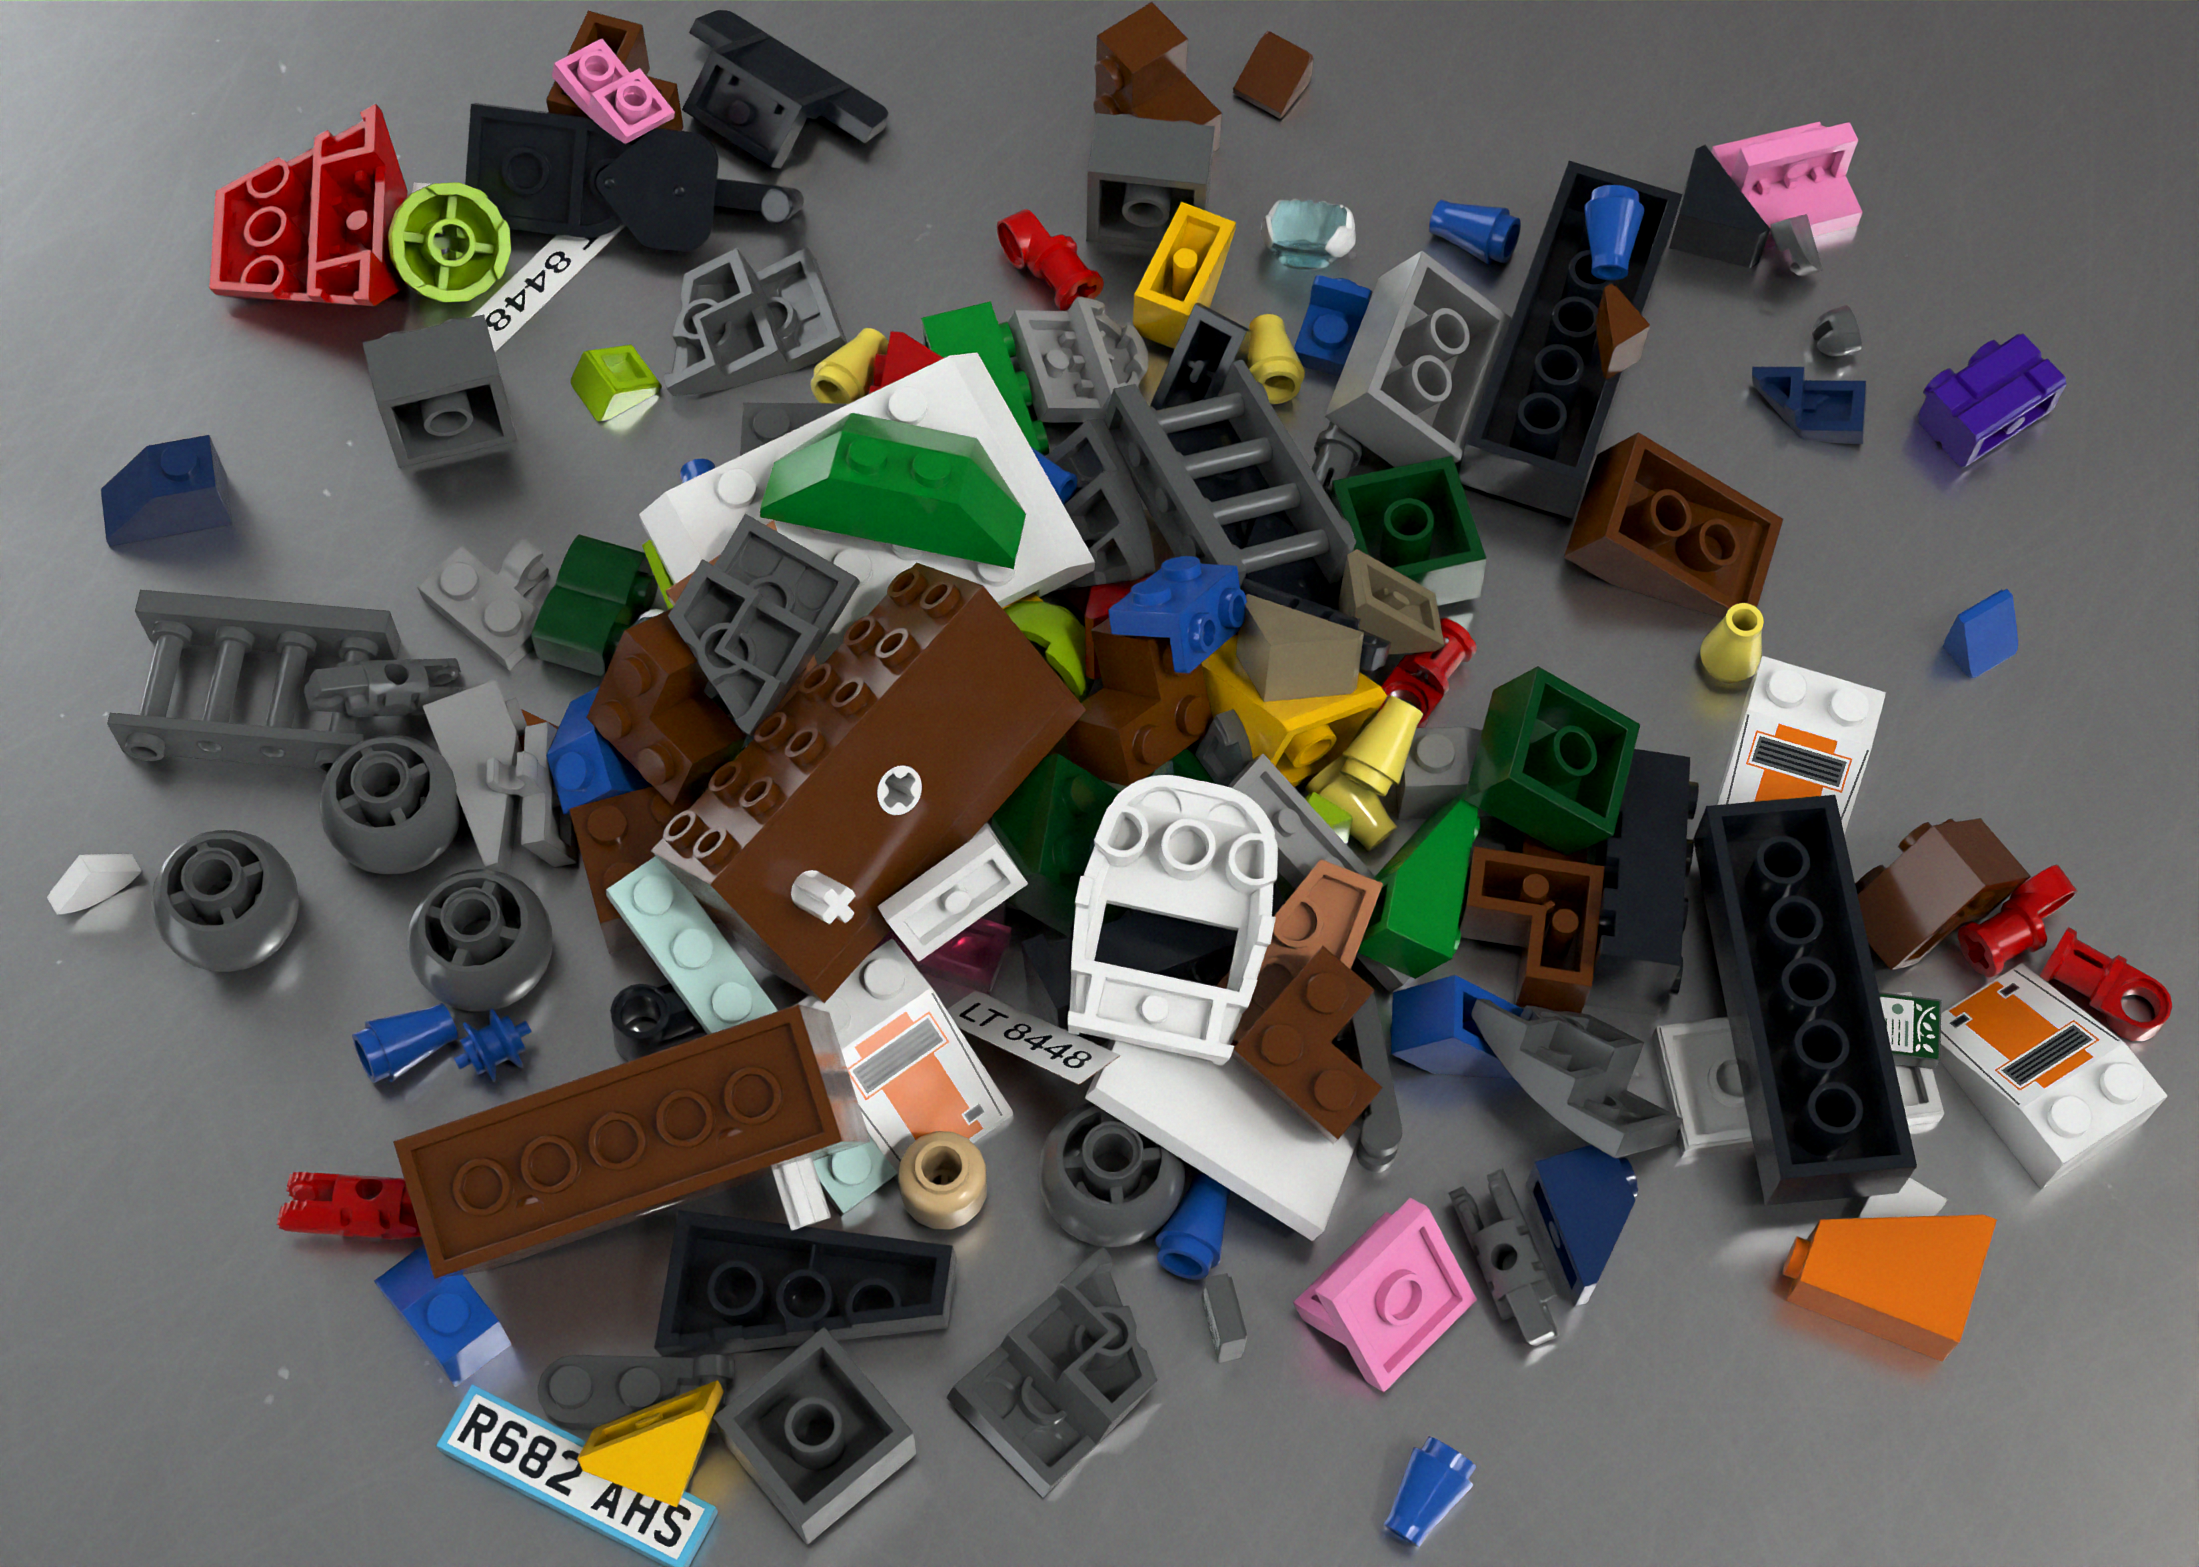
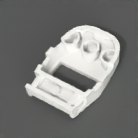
[1068,775,1278,1066]

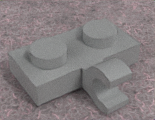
[417,539,549,671]
[487,722,577,867]

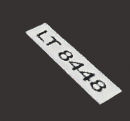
[471,224,627,352]
[947,990,1120,1085]

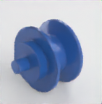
[454,1008,532,1082]

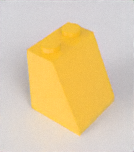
[1198,635,1387,787]

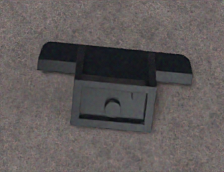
[682,10,888,169]

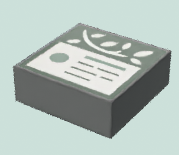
[1879,992,1942,1069]
[1201,1273,1247,1363]

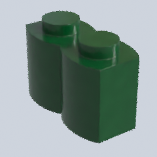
[531,534,658,676]

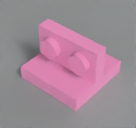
[1711,121,1863,248]
[1293,1198,1477,1392]

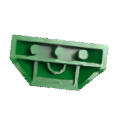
[760,413,1026,569]

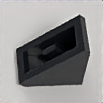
[1669,145,1770,268]
[1150,303,1251,411]

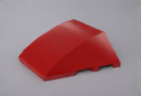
[209,104,408,306]

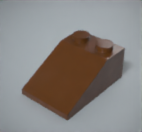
[1564,432,1783,619]

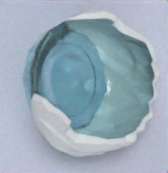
[1260,199,1356,272]

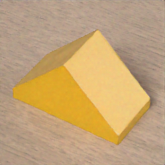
[577,1380,724,1507]

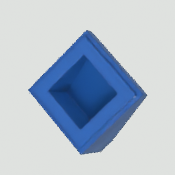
[1943,589,2018,678]

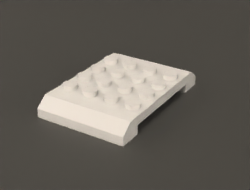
[639,352,1095,665]

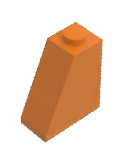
[1783,1215,1997,1362]

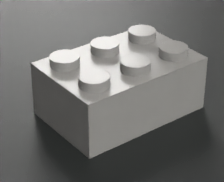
[1324,251,1511,467]

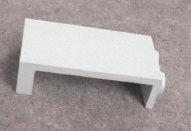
[877,822,1028,962]

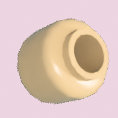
[898,1131,987,1230]

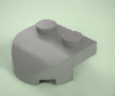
[1008,297,1148,422]

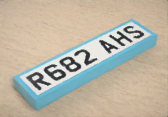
[436,1384,718,1567]

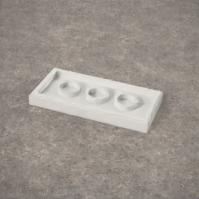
[1652,992,1944,1158]
[1085,1039,1361,1241]

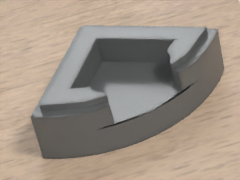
[1770,214,1823,276]
[1195,709,1253,787]

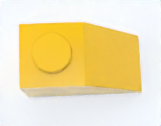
[1133,202,1236,349]

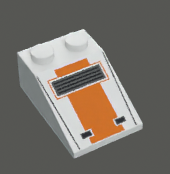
[1716,656,1886,835]
[796,938,1013,1183]
[1940,963,2168,1190]

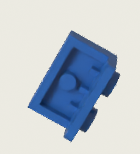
[1108,556,1247,673]

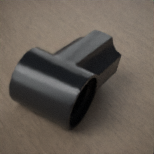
[610,983,708,1061]

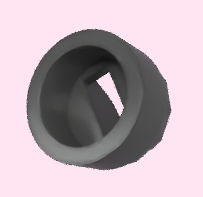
[1812,305,1862,357]

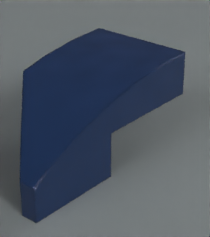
[1752,367,1866,444]

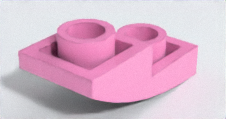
[552,38,675,144]

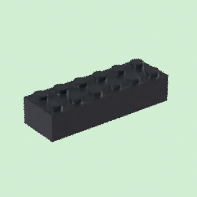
[1459,161,1683,519]
[1693,795,1917,1206]

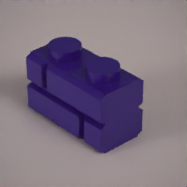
[1917,334,2067,467]

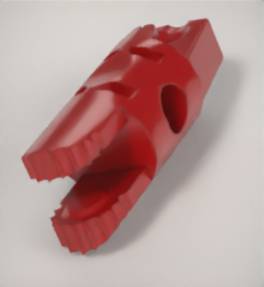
[276,1172,422,1240]

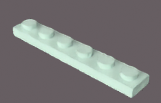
[606,856,898,1217]

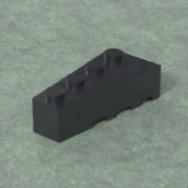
[1585,749,1699,1016]
[1021,882,1285,1046]
[654,1210,957,1358]

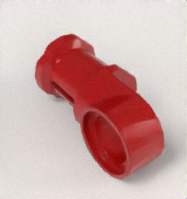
[996,209,1104,311]
[1375,618,1477,728]
[1957,864,2078,978]
[2039,927,2172,1041]

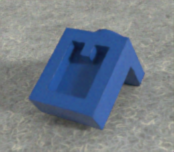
[1294,275,1372,377]

